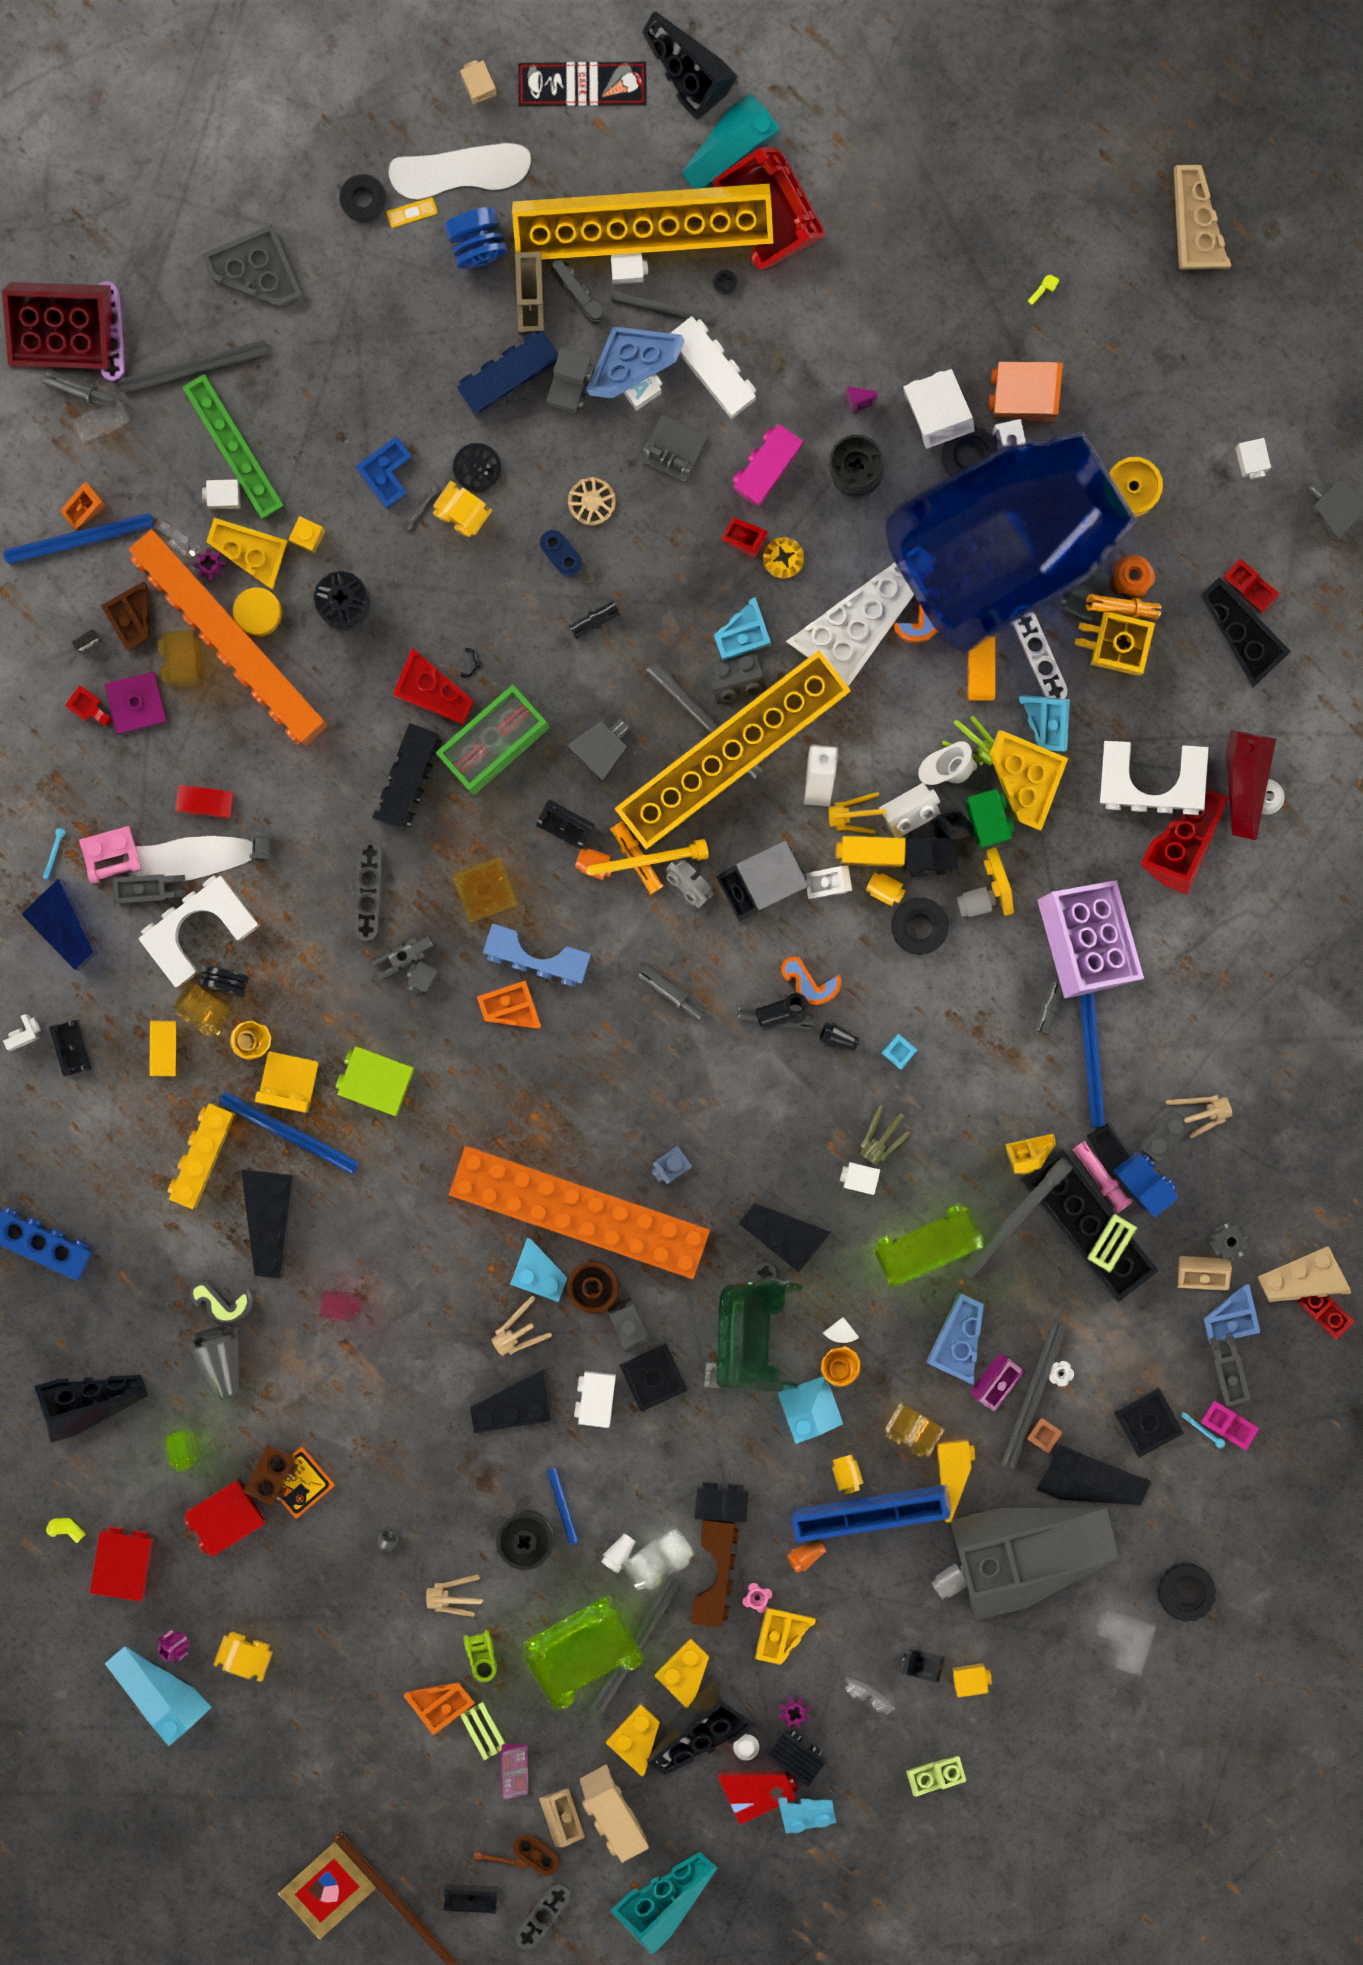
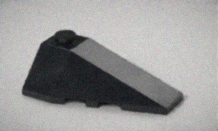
[642,12,738,120]
[34,1375,148,1443]
[1036,1442,1151,1505]
[647,1680,756,1775]

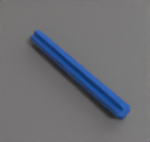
[3,513,154,564]
[1080,992,1105,1127]
[219,1092,359,1174]

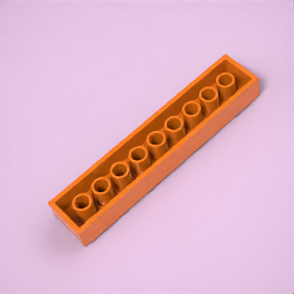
[128,529,328,746]
[448,1146,710,1279]

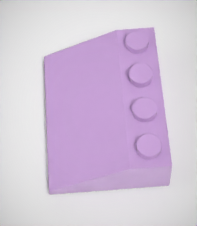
[1037,880,1144,998]

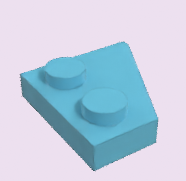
[714,598,771,661]
[1019,695,1070,752]
[510,1237,568,1302]
[778,1798,837,1833]

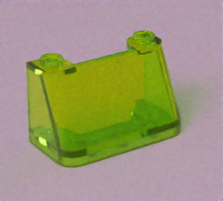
[522,1595,645,1711]

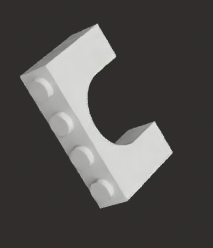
[1100,741,1209,815]
[138,876,260,988]

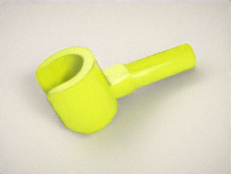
[1028,275,1059,305]

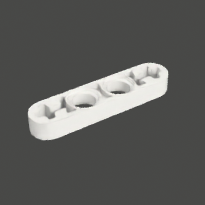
[1013,609,1068,699]

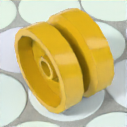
[1103,457,1163,518]

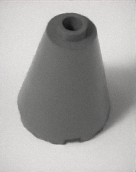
[187,1325,239,1400]

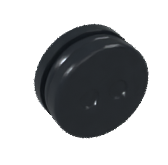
[198,965,249,998]

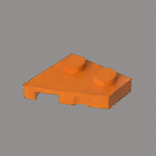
[477,980,541,1029]
[403,1682,475,1735]

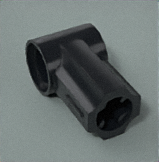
[755,993,808,1031]

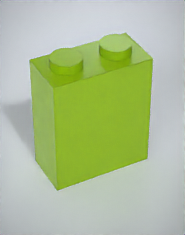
[335,1046,415,1116]

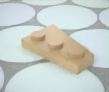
[1258,1246,1351,1302]

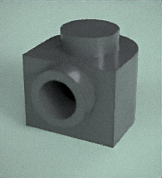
[406,961,439,995]

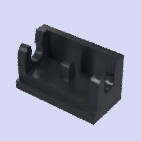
[536,799,595,850]
[49,1020,92,1076]
[444,1884,498,1914]

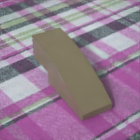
[515,252,544,333]

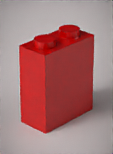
[184,1478,267,1557]
[90,1526,154,1602]

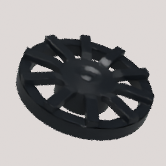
[453,443,501,491]

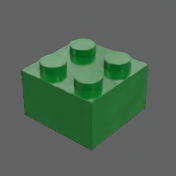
[964,789,1014,850]

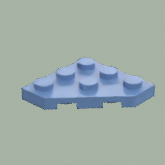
[586,327,684,398]

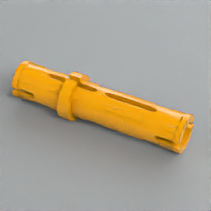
[1086,594,1161,620]
[609,820,664,895]

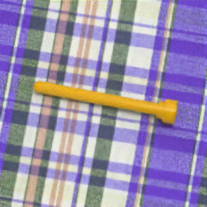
[586,839,709,876]

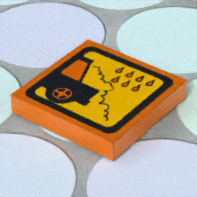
[263,1446,336,1519]

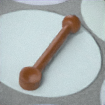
[473,1851,526,1869]

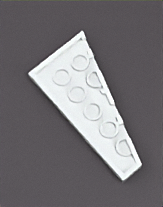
[786,546,938,687]

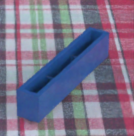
[791,1484,952,1543]

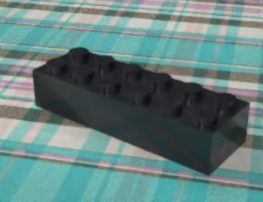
[1019,1148,1159,1303]

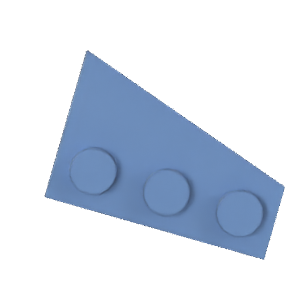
[926,1293,984,1385]

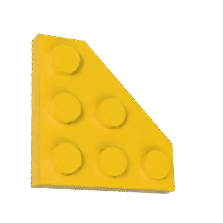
[989,730,1068,830]

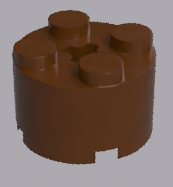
[567,1261,619,1314]

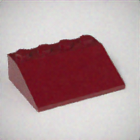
[2,282,112,369]

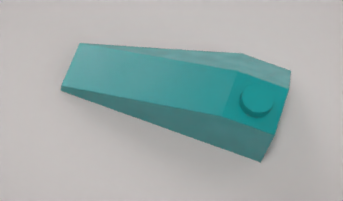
[682,93,780,189]
[611,1852,717,1955]

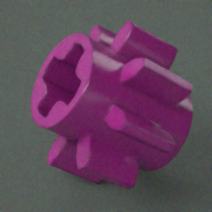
[193,548,226,581]
[157,1629,189,1663]
[779,1696,810,1729]

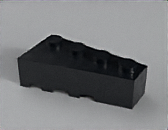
[1200,577,1291,688]
[241,1169,295,1279]

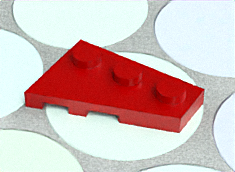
[392,647,474,725]

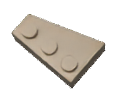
[580,1764,649,1862]

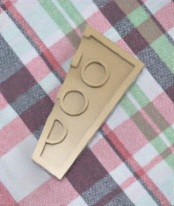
[1174,165,1231,269]

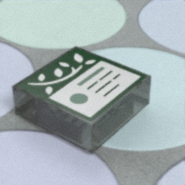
[72,629,102,653]

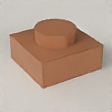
[1026,1417,1063,1454]

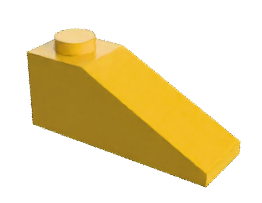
[936,1439,975,1522]

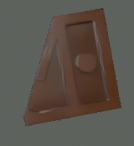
[101,581,150,651]

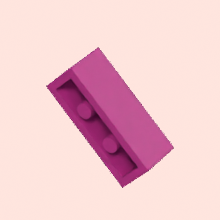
[732,424,803,508]

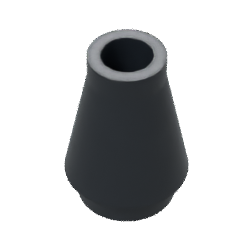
[819,1022,859,1052]

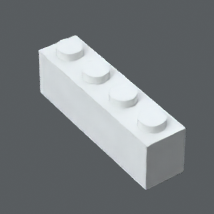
[671,316,756,420]

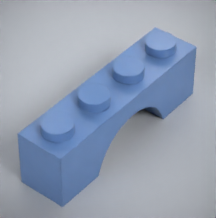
[483,923,591,987]

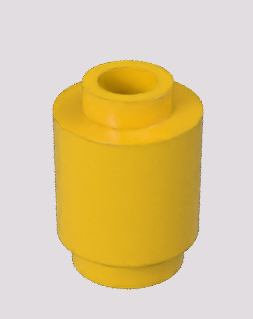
[866,872,906,906]
[832,1454,863,1494]

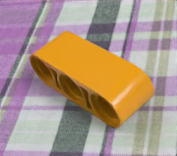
[968,626,995,701]

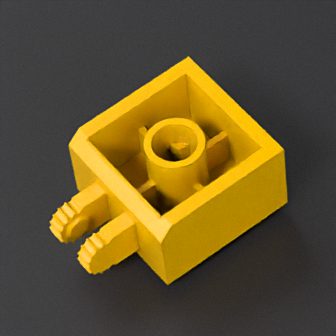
[1075,612,1155,676]

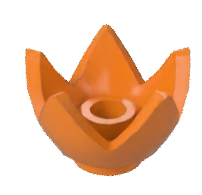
[1111,554,1155,599]

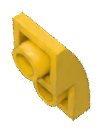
[149,1020,176,1076]

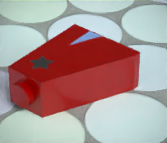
[718,1771,798,1825]

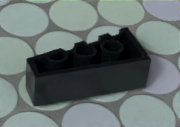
[372,723,442,832]

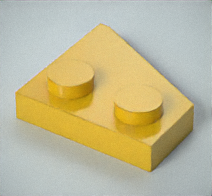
[984,847,1014,916]

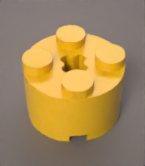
[432,481,492,537]
[213,1631,273,1682]

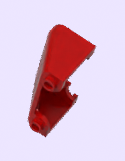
[712,147,825,270]

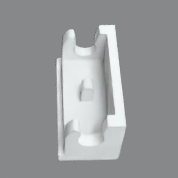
[991,419,1027,456]

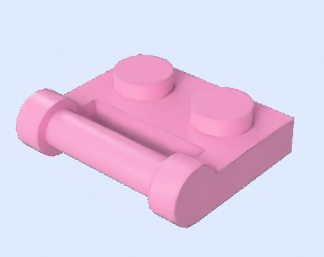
[79,826,141,884]

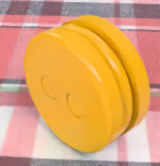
[233,587,282,637]

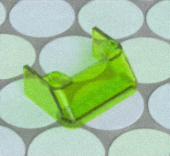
[871,1203,986,1288]

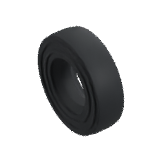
[340,174,386,221]

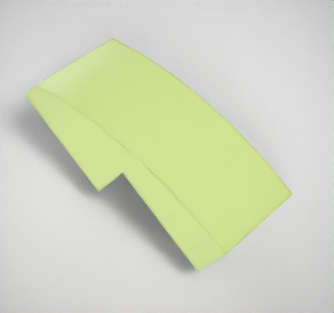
[906,1756,966,1797]

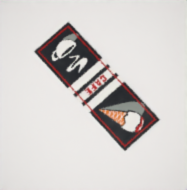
[518,62,646,106]

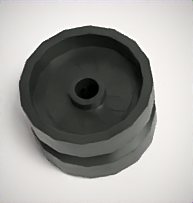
[496,1509,554,1571]

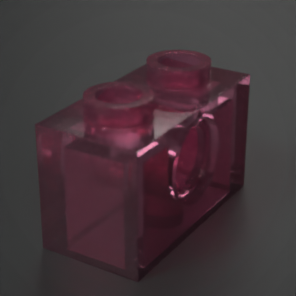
[319,1288,361,1321]

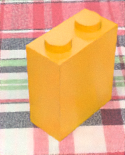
[836,836,905,867]

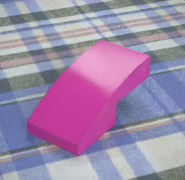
[1201,1401,1260,1451]

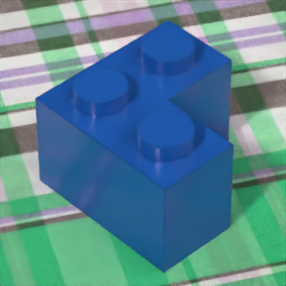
[1113,1152,1179,1218]

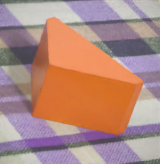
[60,482,107,531]

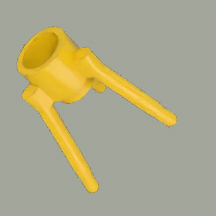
[828,792,887,834]

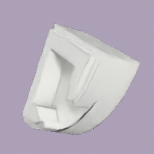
[823,1317,859,1343]

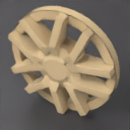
[568,477,616,526]

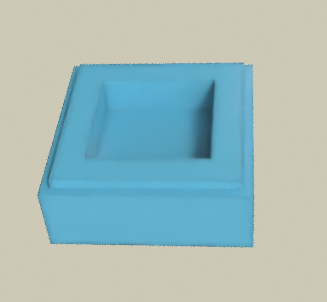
[882,1034,918,1070]

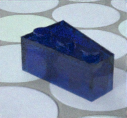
[21,878,98,971]

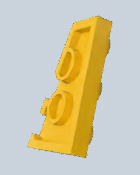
[206,518,288,590]

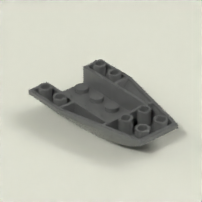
[950,1507,1119,1621]

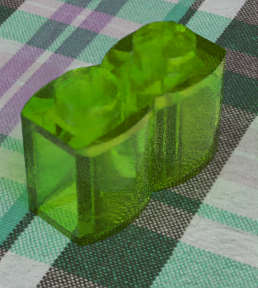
[164,1429,198,1471]

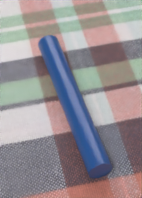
[547,1468,579,1545]

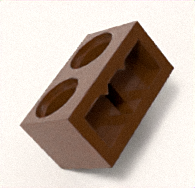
[244,1443,299,1506]

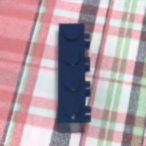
[457,331,559,417]

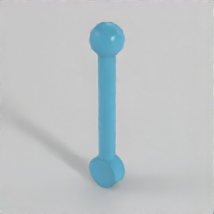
[43,828,65,880]
[1180,1412,1225,1448]

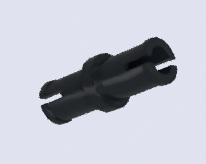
[568,600,621,640]

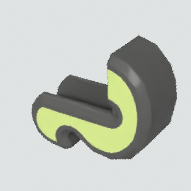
[189,1280,254,1325]

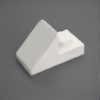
[805,865,852,899]

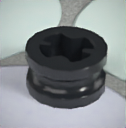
[714,270,737,294]

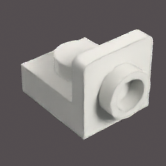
[3,1014,41,1051]

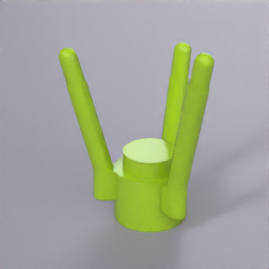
[942,716,995,767]

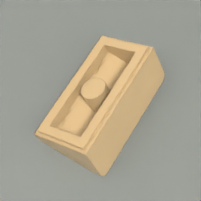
[1177,1256,1232,1290]
[539,1788,585,1847]

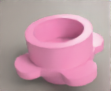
[742,1583,772,1613]

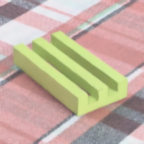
[1087,1214,1137,1272]
[460,1701,506,1760]

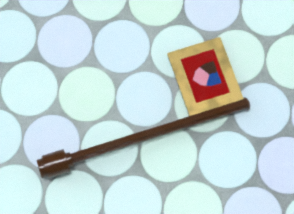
[278,1831,462,1965]

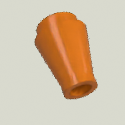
[786,1539,826,1573]

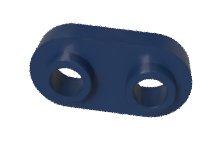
[540,530,582,577]

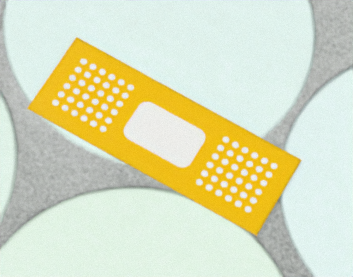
[386,197,438,228]

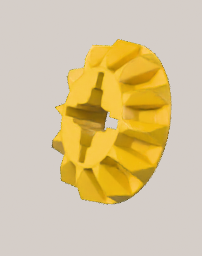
[763,537,804,578]

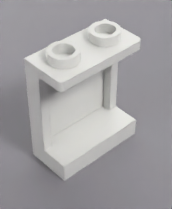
[903,369,975,449]

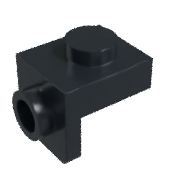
[901,1649,945,1683]

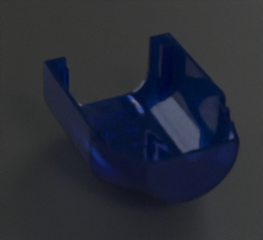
[886,431,1137,652]

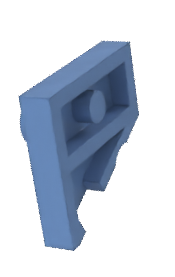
[1203,1284,1261,1344]

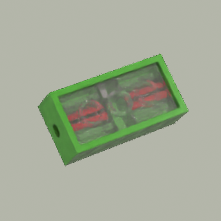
[436,684,550,796]

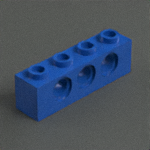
[0,1206,94,1281]

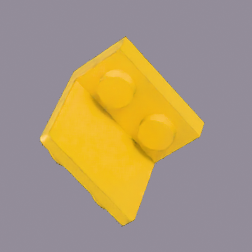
[255,1052,319,1113]

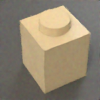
[460,60,497,105]

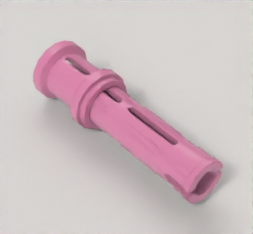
[1072,1141,1133,1214]

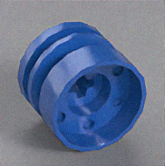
[444,207,508,269]

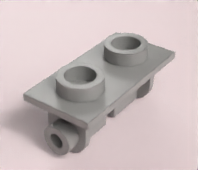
[663,859,714,909]

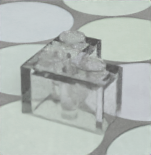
[620,1528,695,1590]
[1095,1607,1156,1676]

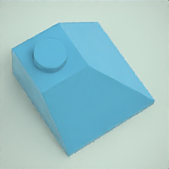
[777,1376,843,1444]

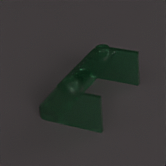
[716,1278,803,1392]

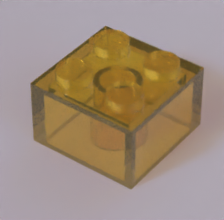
[158,630,204,689]
[452,857,519,924]

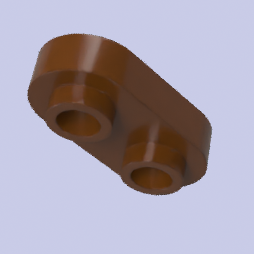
[513,1833,560,1876]

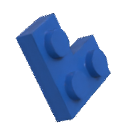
[355,436,412,509]

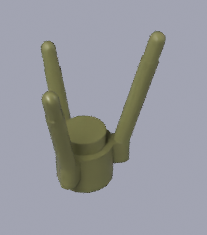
[860,1105,910,1165]

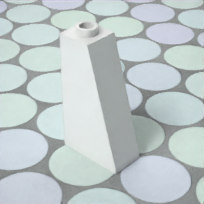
[804,746,837,807]

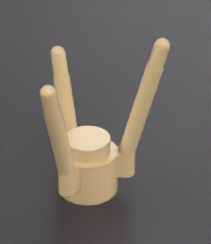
[1165,1095,1232,1138]
[491,1296,552,1356]
[426,1575,483,1617]

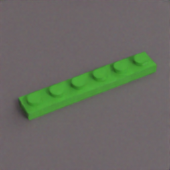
[182,374,284,520]

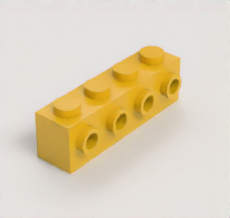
[168,1103,236,1209]

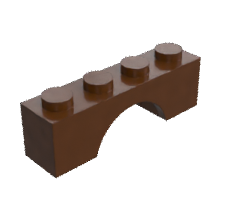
[691,1520,739,1628]

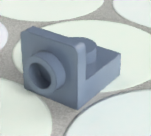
[651,1145,692,1184]

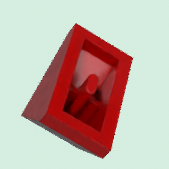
[721,517,768,559]

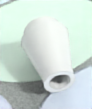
[601,1533,636,1574]

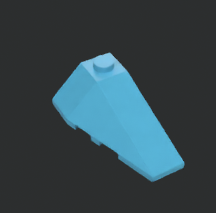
[105,1646,212,1746]

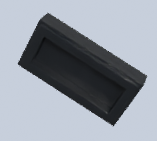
[1086,1122,1130,1180]

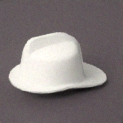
[918,741,977,785]

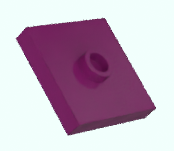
[104,672,167,734]

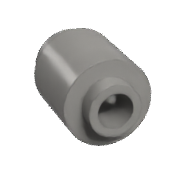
[956,886,996,918]
[931,1563,967,1599]

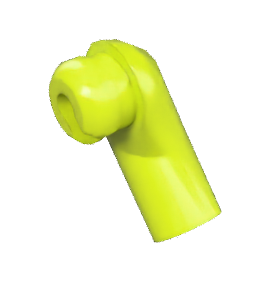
[46,1518,86,1543]

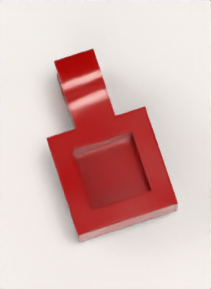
[64,685,112,727]

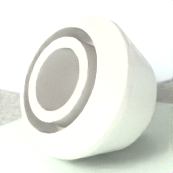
[1262,780,1284,815]

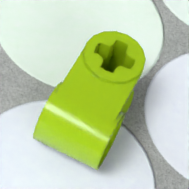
[463,1629,497,1682]

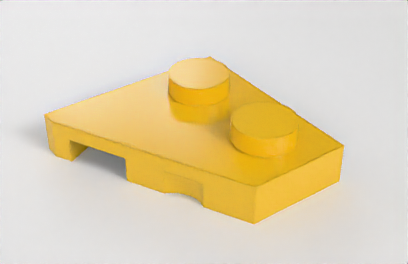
[1005,1134,1056,1174]
[755,1607,816,1665]
[654,1638,709,1708]
[606,1703,660,1776]

